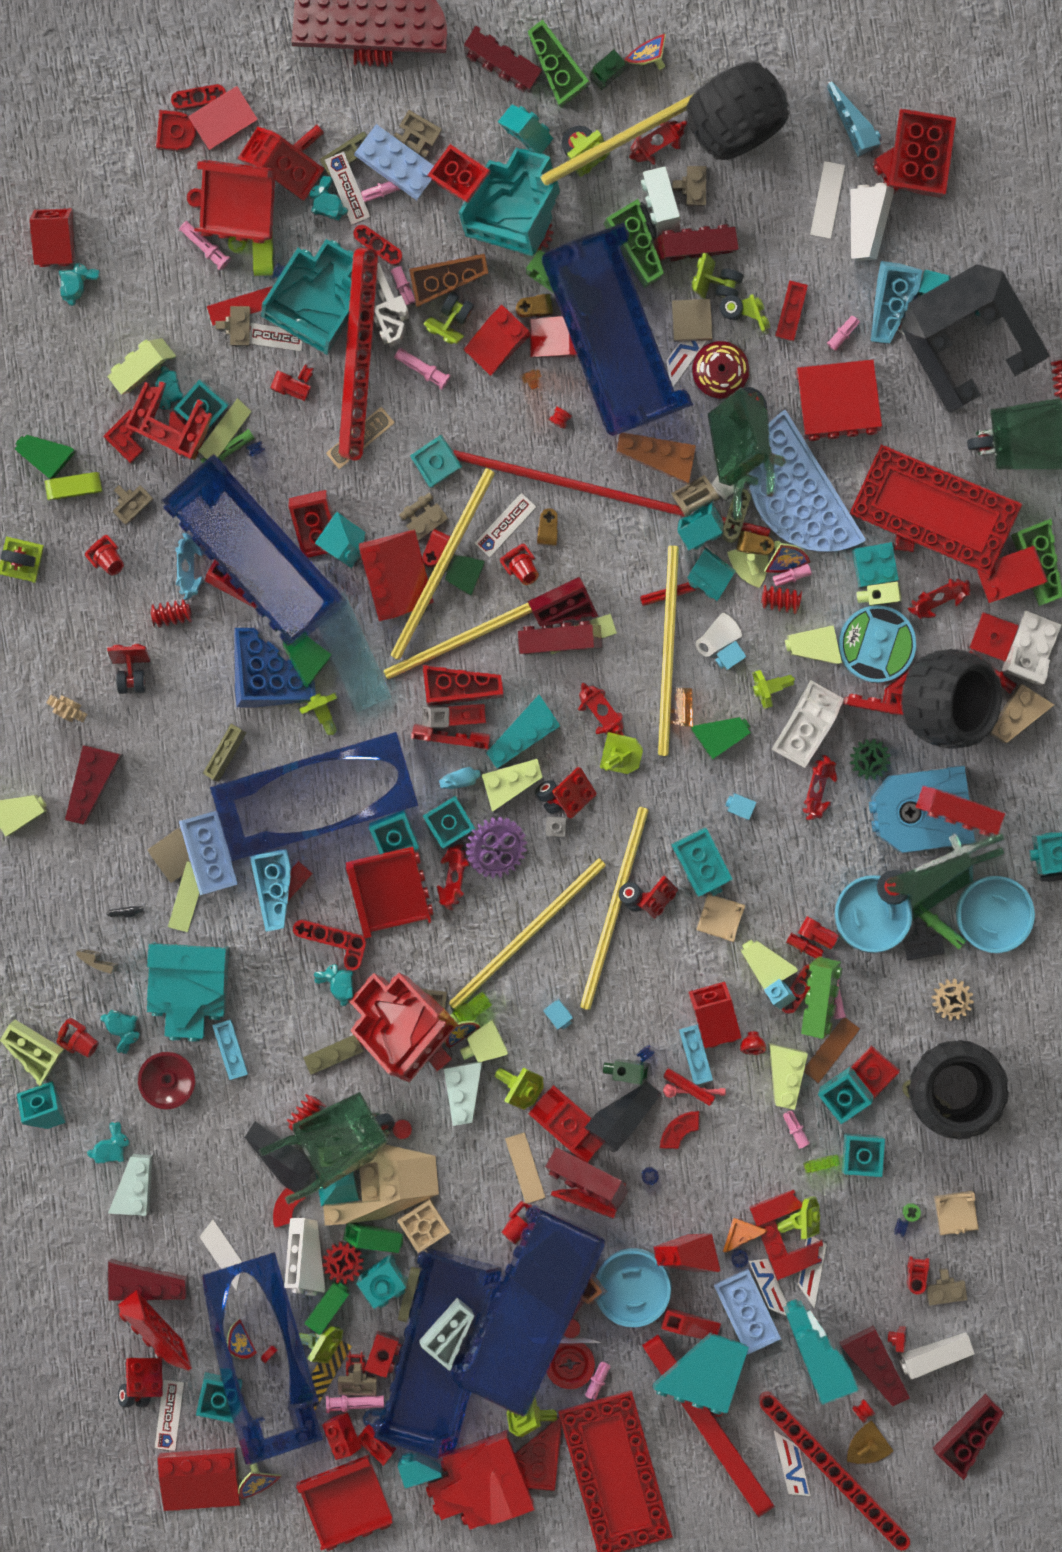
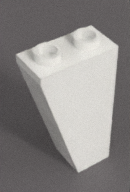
[851,183,894,261]
[284,1218,325,1296]
[899,1332,974,1379]

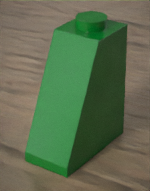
[15,434,77,479]
[282,627,332,688]
[690,717,751,759]
[343,1222,403,1253]
[305,1280,350,1335]

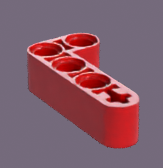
[293,919,367,971]

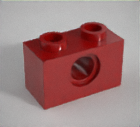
[364,1331,401,1378]
[322,1412,362,1460]

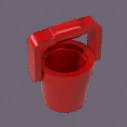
[85,535,124,576]
[500,544,539,585]
[56,1018,99,1058]
[501,1201,543,1245]

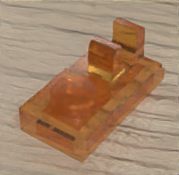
[519,368,542,390]
[671,688,692,727]

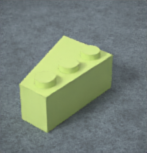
[107,338,176,395]
[482,759,542,812]
[0,1020,64,1086]
[769,1043,808,1110]

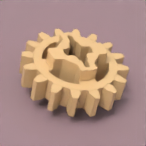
[46,695,88,722]
[931,978,974,1020]

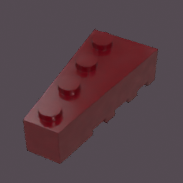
[464,25,542,93]
[652,224,739,263]
[65,745,123,825]
[545,1147,628,1211]
[108,1259,188,1301]
[932,1393,1004,1480]

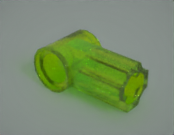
[452,992,492,1023]

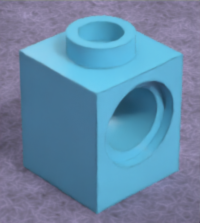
[715,641,746,670]
[725,793,756,820]
[764,979,796,1009]
[544,998,573,1030]

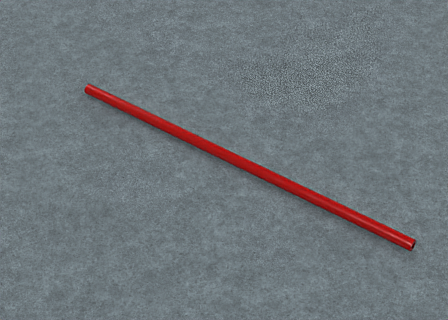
[453,450,770,537]

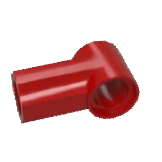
[270,371,311,402]
[797,916,839,949]

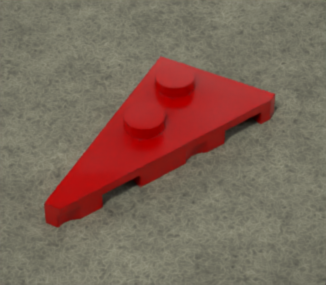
[550,1183,626,1219]

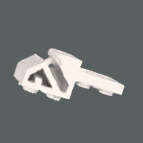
[373,263,409,348]

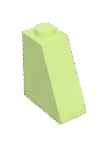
[785,625,842,664]
[0,795,47,836]
[740,939,798,989]

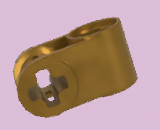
[516,294,553,318]
[537,508,558,546]
[736,531,774,555]

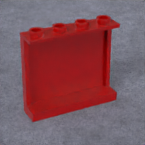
[194,160,276,243]
[796,359,882,441]
[346,847,434,938]
[296,1454,394,1551]

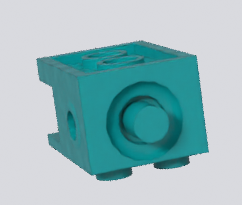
[671,827,733,897]
[1029,831,1062,875]
[357,1253,408,1309]

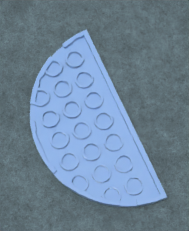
[749,409,866,552]

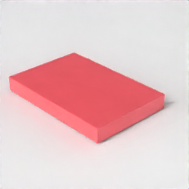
[188,86,258,150]

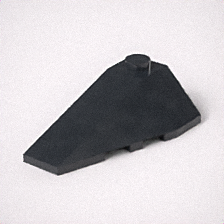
[584,1082,661,1153]
[244,1121,319,1195]

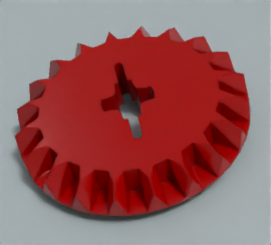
[545,1343,595,1389]

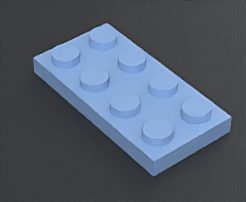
[354,124,434,201]
[179,811,237,895]
[714,1269,781,1355]

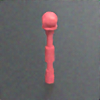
[663,1084,725,1098]

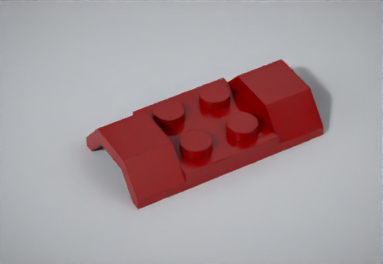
[528,1085,602,1163]

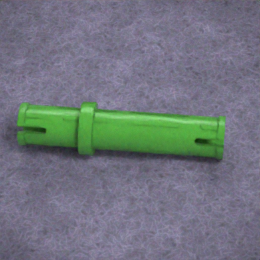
[200,429,255,470]
[914,904,966,950]

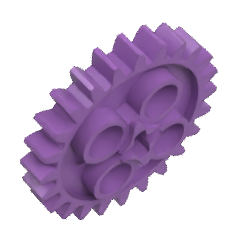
[466,817,527,878]

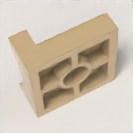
[696,894,745,942]
[934,1191,979,1235]
[397,1198,451,1253]

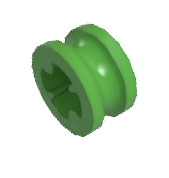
[903,1203,921,1222]

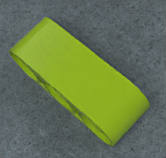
[252,231,274,276]
[44,472,102,500]

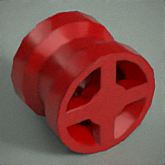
[549,406,572,430]
[852,1399,876,1423]

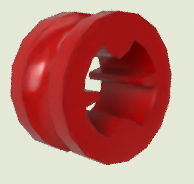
[298,364,314,384]

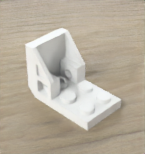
[1002,611,1061,685]
[772,680,844,768]

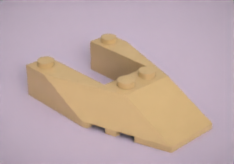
[318,1142,439,1226]

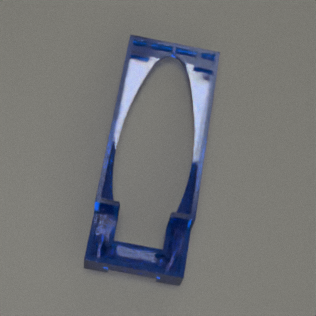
[209,732,419,861]
[202,1252,323,1464]

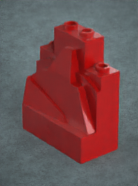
[350,973,459,1083]
[426,1430,534,1530]

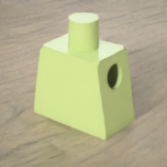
[857,582,902,606]
[460,1019,508,1063]

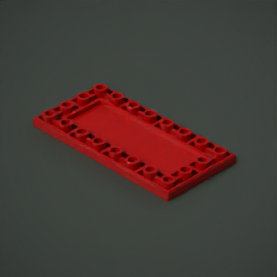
[850,444,1023,575]
[558,1390,673,1552]

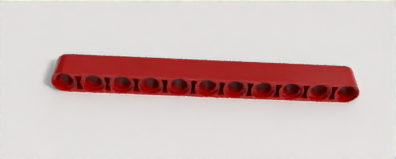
[339,248,378,461]
[642,1334,775,1518]
[759,1391,910,1551]

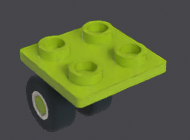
[692,253,744,299]
[423,292,474,345]
[720,294,771,335]

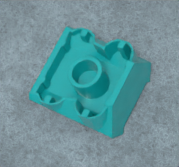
[687,547,736,601]

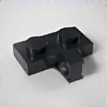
[903,923,945,961]

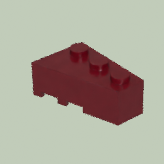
[527,577,599,627]

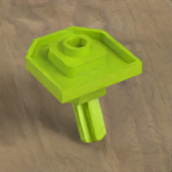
[752,670,795,709]
[299,692,338,735]
[600,732,643,774]
[495,1067,544,1110]
[777,1196,820,1239]
[294,1326,343,1363]
[507,1390,557,1437]

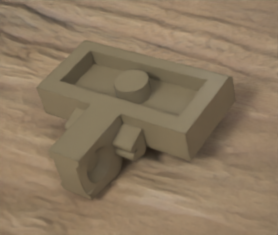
[672,166,706,206]
[215,306,250,346]
[113,485,154,525]
[926,1268,967,1306]
[338,1363,377,1396]

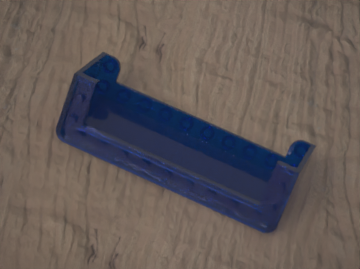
[542,222,693,436]
[162,454,348,647]
[452,1203,605,1417]
[373,1249,502,1459]

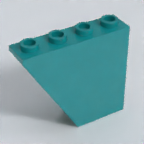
[652,1333,749,1415]

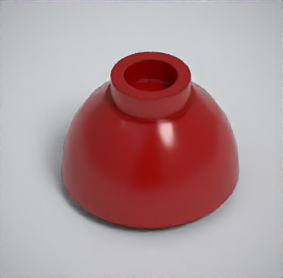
[740,1031,767,1055]

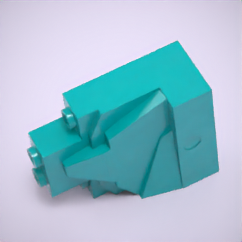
[458,147,560,256]
[261,239,354,355]
[147,942,229,1042]
[783,1299,858,1405]

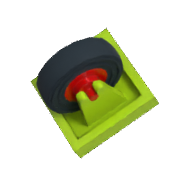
[561,125,610,178]
[0,536,45,583]

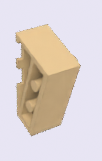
[990,684,1054,743]

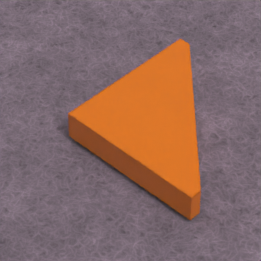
[722,1218,767,1253]

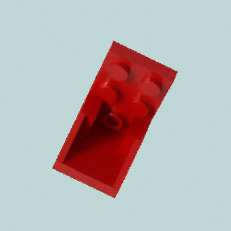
[237,127,324,201]
[842,670,909,715]

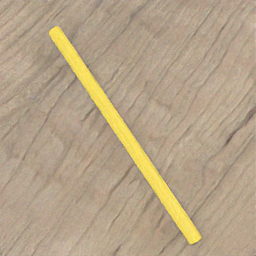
[541,93,694,186]
[391,468,495,660]
[658,546,679,756]
[384,603,532,679]
[580,807,649,1010]
[449,859,605,1010]

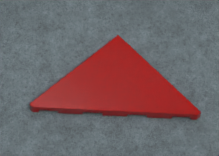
[515,1417,562,1491]

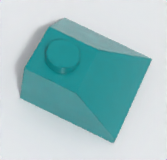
[315,511,366,569]
[17,1081,66,1129]
[315,1165,359,1206]

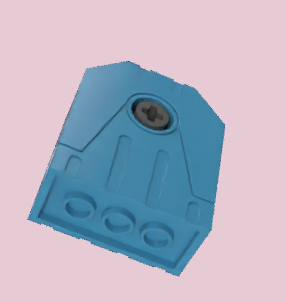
[869,766,975,853]

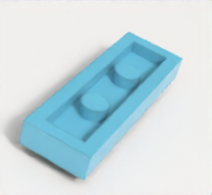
[212,1019,248,1080]
[679,1024,713,1085]

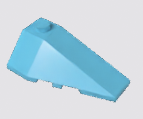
[871,261,923,343]
[250,849,291,931]

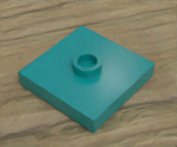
[410,435,462,488]

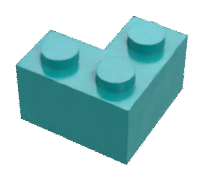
[498,104,554,154]

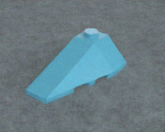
[827,81,882,157]

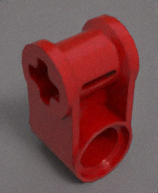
[422,529,451,568]
[907,1256,929,1295]

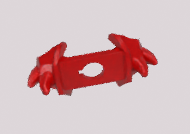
[629,120,687,165]
[908,578,970,619]
[578,683,624,736]
[802,755,838,820]
[436,844,469,911]

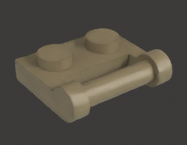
[671,475,720,517]

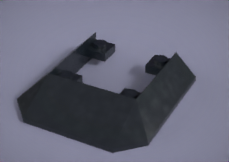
[902,264,1050,413]

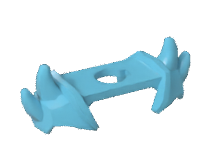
[175,533,204,600]

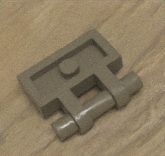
[394,110,442,158]
[399,492,448,541]

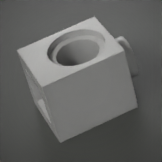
[422,705,449,728]
[546,816,566,837]

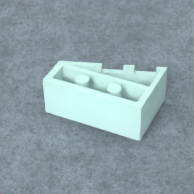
[640,167,681,237]
[444,1061,482,1126]
[108,1154,152,1216]
[419,1298,474,1371]

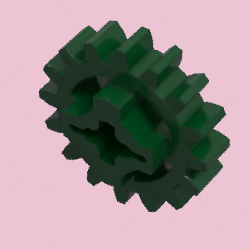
[849,739,891,780]

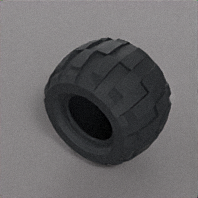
[686,61,790,160]
[901,649,1002,749]
[909,1040,1009,1140]

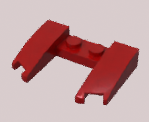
[125,382,212,460]
[411,724,491,749]
[749,1189,823,1280]

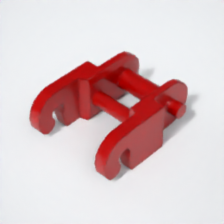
[346,1351,365,1376]

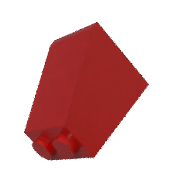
[29,208,75,267]
[688,981,742,1048]
[653,1233,721,1272]

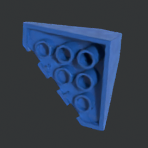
[234,628,316,708]

